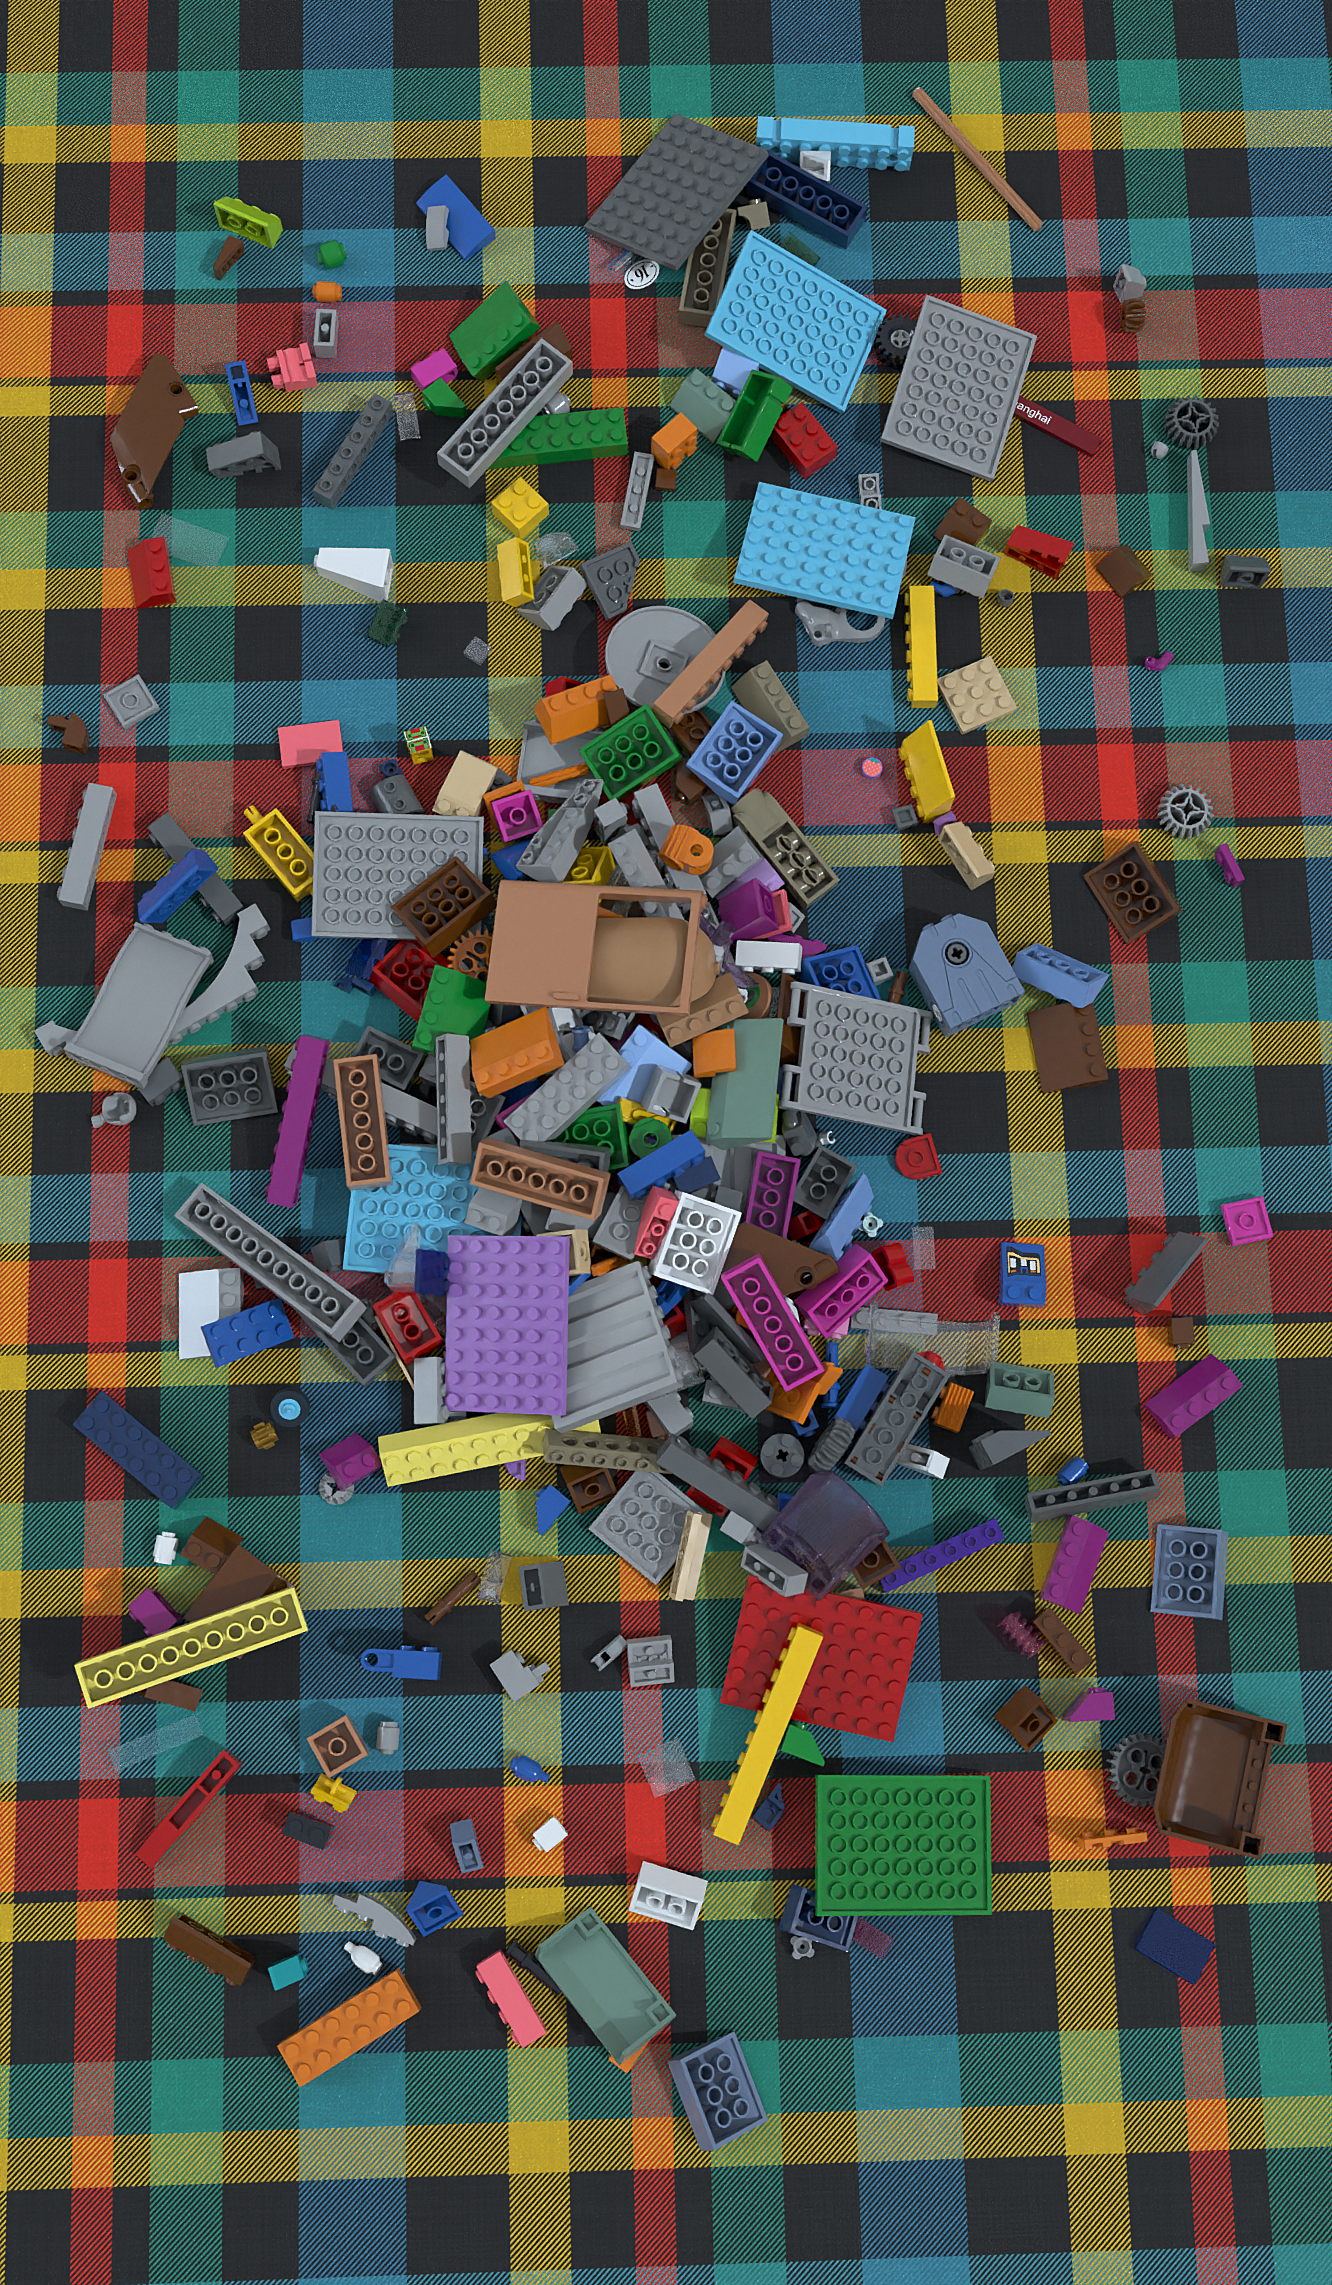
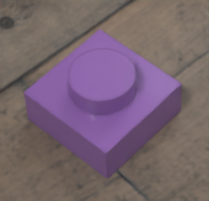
[934,811,956,837]

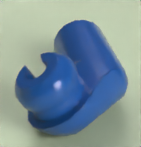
[930,580,959,597]

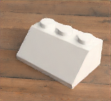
[628,1861,708,1930]

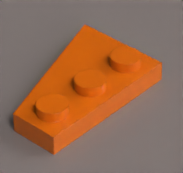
[1076,1827,1148,1850]

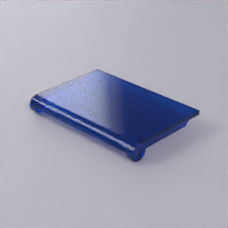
[1135,1908,1215,1985]

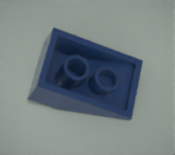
[778,1884,858,1952]

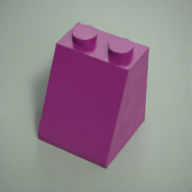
[718,878,779,944]

